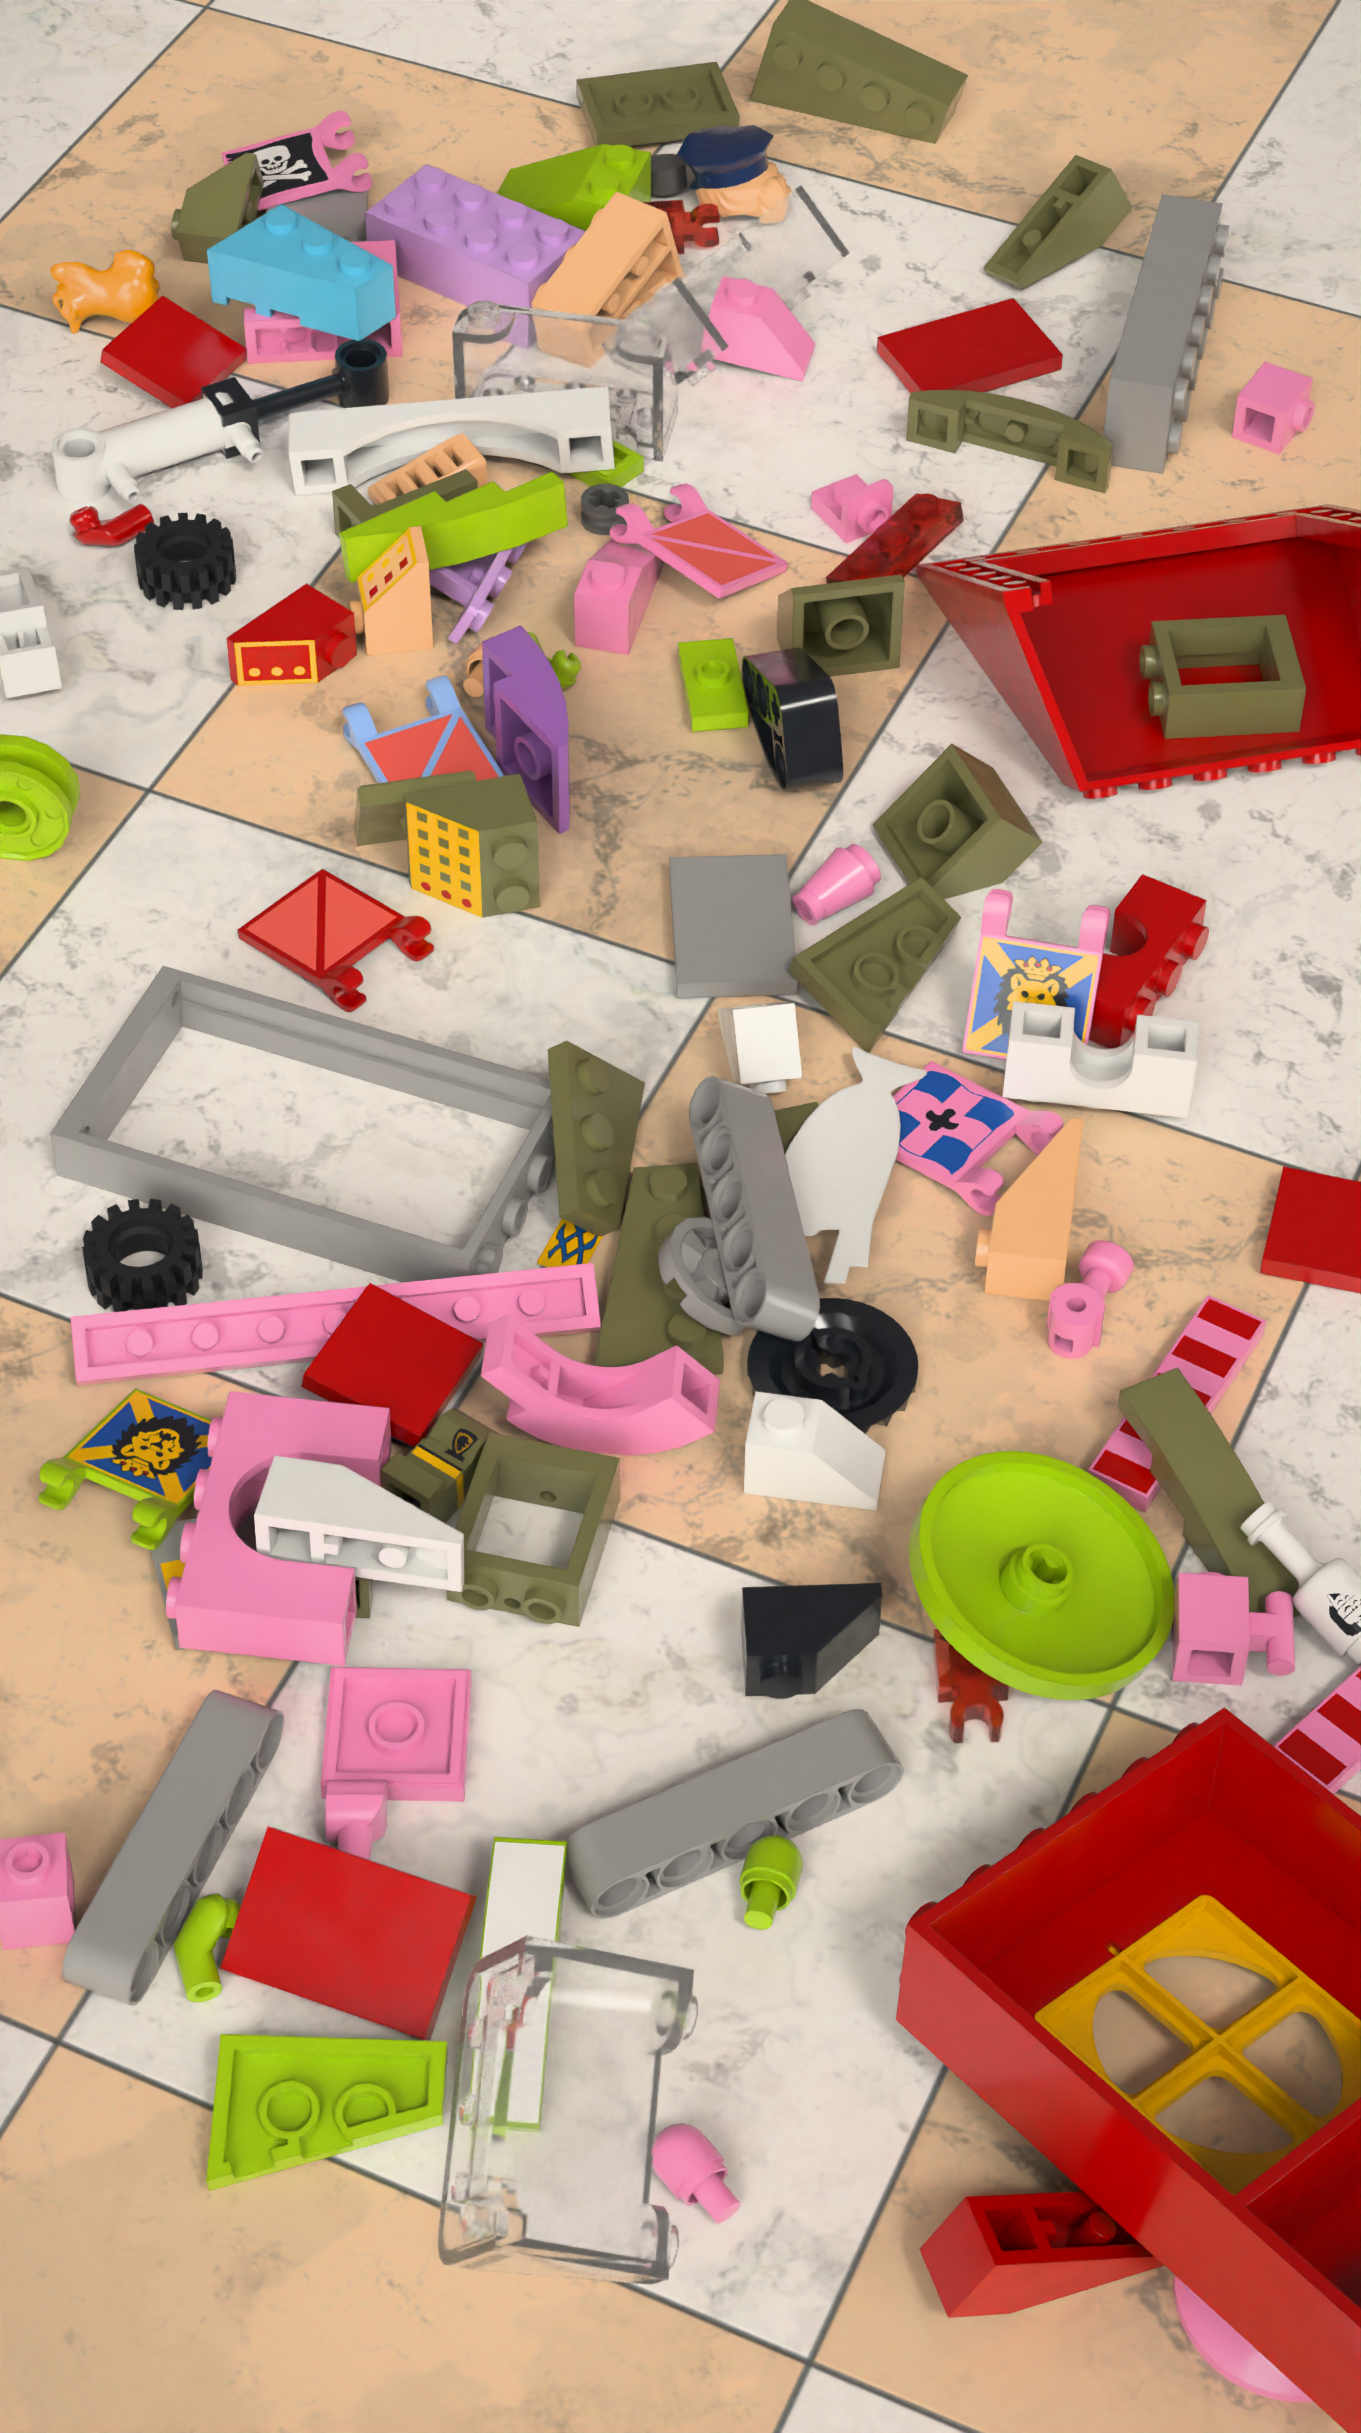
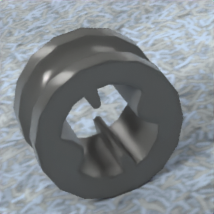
[581,484,629,535]

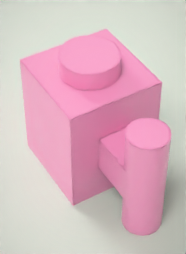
[1172,1572,1295,1686]

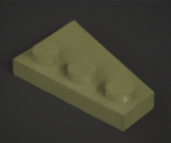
[788,877,961,1053]
[547,1041,645,1236]

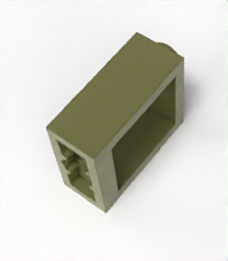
[1139,615,1306,739]
[446,1432,620,1627]

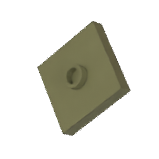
[354,770,476,846]

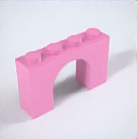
[166,1391,392,1666]

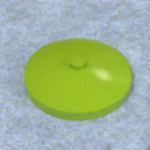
[909,1451,1175,1700]

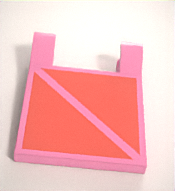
[609,483,788,599]

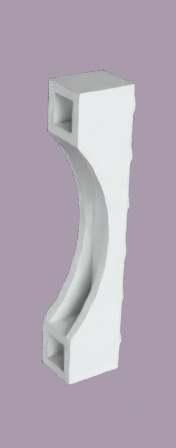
[288,386,615,495]

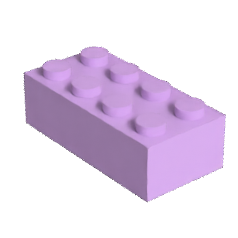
[365,164,586,333]

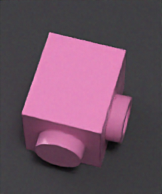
[1232,362,1315,454]

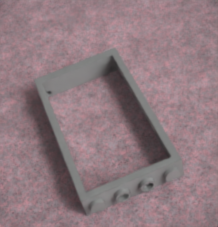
[50,966,555,1283]

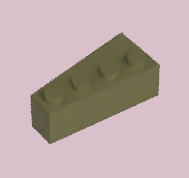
[749,0,968,144]

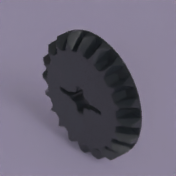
[747,1298,919,1434]

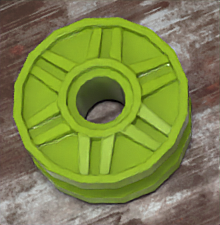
[0,734,81,861]

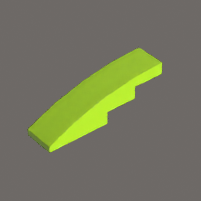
[339,471,568,583]

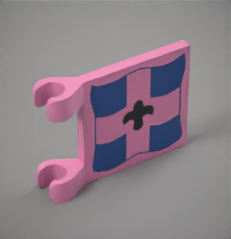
[893,1061,1063,1216]

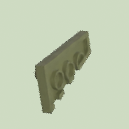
[593,1163,724,1375]

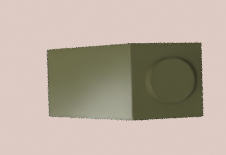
[171,153,264,264]

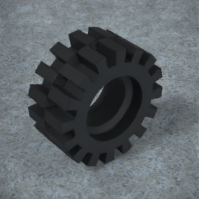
[134,513,236,610]
[82,1199,203,1312]

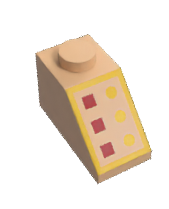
[349,526,433,656]

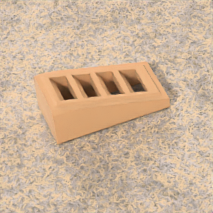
[368,433,487,505]

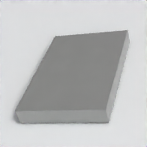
[669,854,798,998]

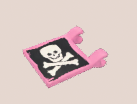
[221,111,372,211]

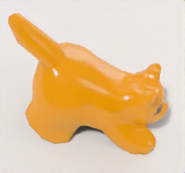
[50,250,160,334]

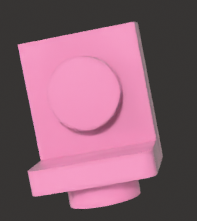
[811,474,893,544]

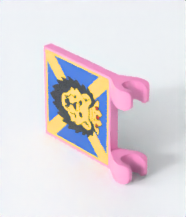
[962,889,1110,1060]

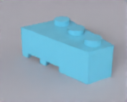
[207,204,396,341]

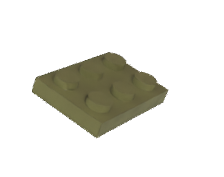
[576,62,740,146]

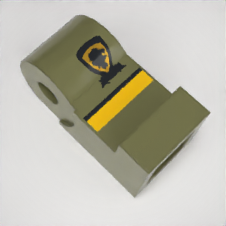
[380,1408,499,1524]

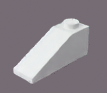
[254,1456,464,1592]

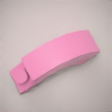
[481,1314,720,1456]

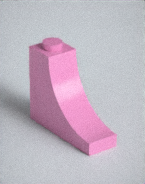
[244,240,402,364]

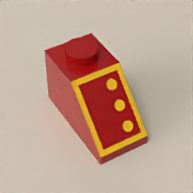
[226,583,357,686]

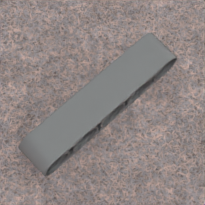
[689,1076,820,1342]
[62,1690,284,2006]
[565,1709,904,1919]

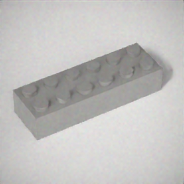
[1103,194,1229,474]

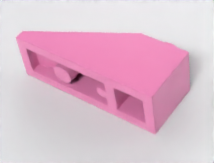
[574,539,664,655]

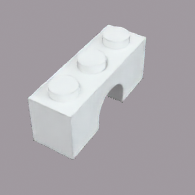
[1002,1001,1199,1118]

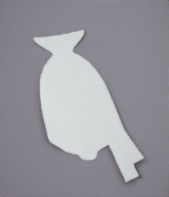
[785,1047,927,1284]

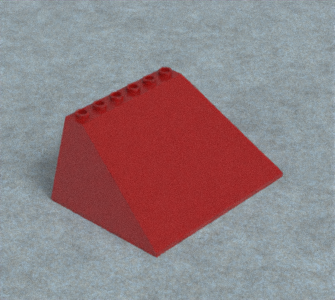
[915,504,1361,799]

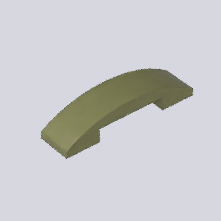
[906,390,1113,493]

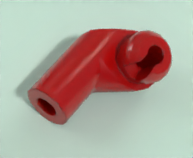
[69,504,154,547]

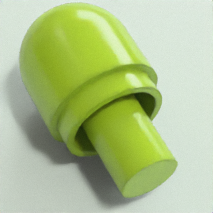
[739,1835,803,1930]

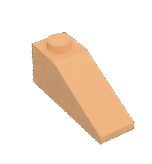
[975,1117,1084,1301]

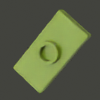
[678,638,749,732]

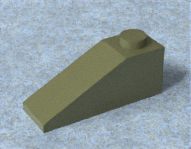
[983,155,1132,289]

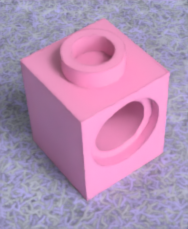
[0,1832,76,1950]

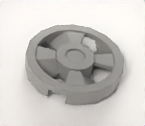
[658,1217,754,1335]

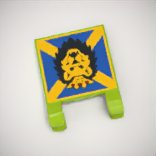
[38,1388,213,1550]

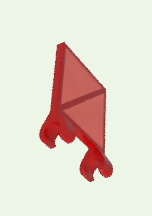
[237,869,434,1013]

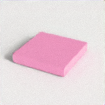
[321,1667,472,1802]

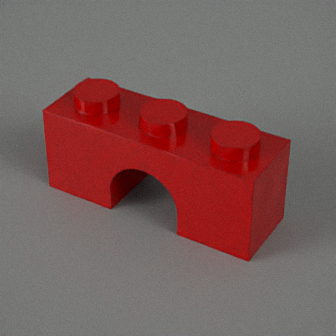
[1089,874,1209,1049]

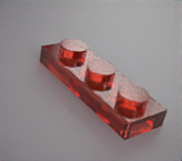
[826,493,964,584]

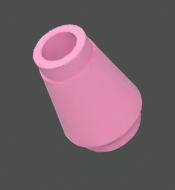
[792,844,881,925]

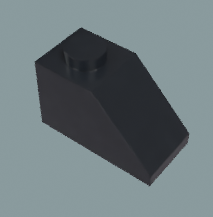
[741,1583,882,1699]

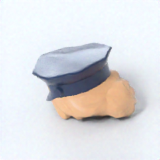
[677,125,793,221]

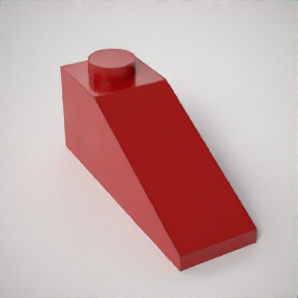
[919,2191,1164,2318]

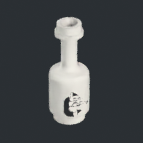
[1240,1501,1361,1666]

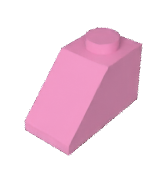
[703,276,815,381]

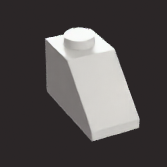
[718,1002,802,1094]
[744,1391,886,1511]

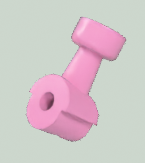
[1046,1240,1134,1359]
[325,1780,387,1860]

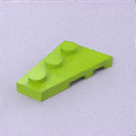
[206,2034,448,2191]

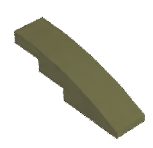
[1118,1367,1301,1618]

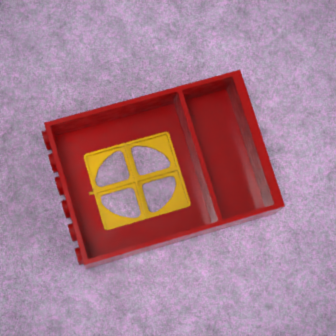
[896,1707,1361,2433]

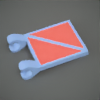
[343,675,504,783]

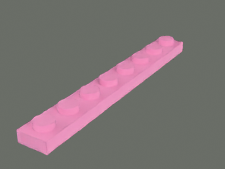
[70,1263,601,1386]

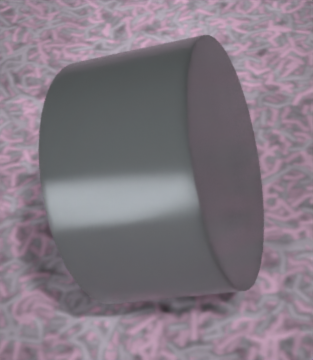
[651,154,688,196]

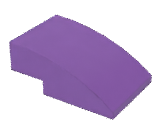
[482,625,570,834]

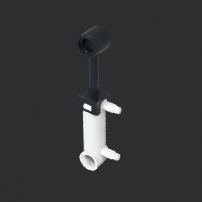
[51,339,389,504]

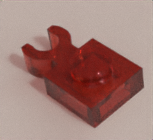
[643,200,720,254]
[933,1629,1009,1743]

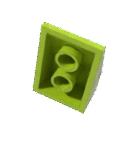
[496,144,651,231]

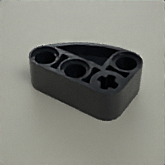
[742,647,843,791]

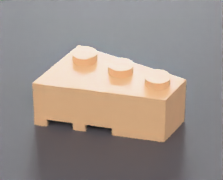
[531,191,684,357]

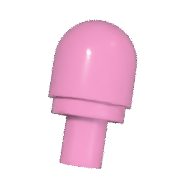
[650,2123,740,2224]

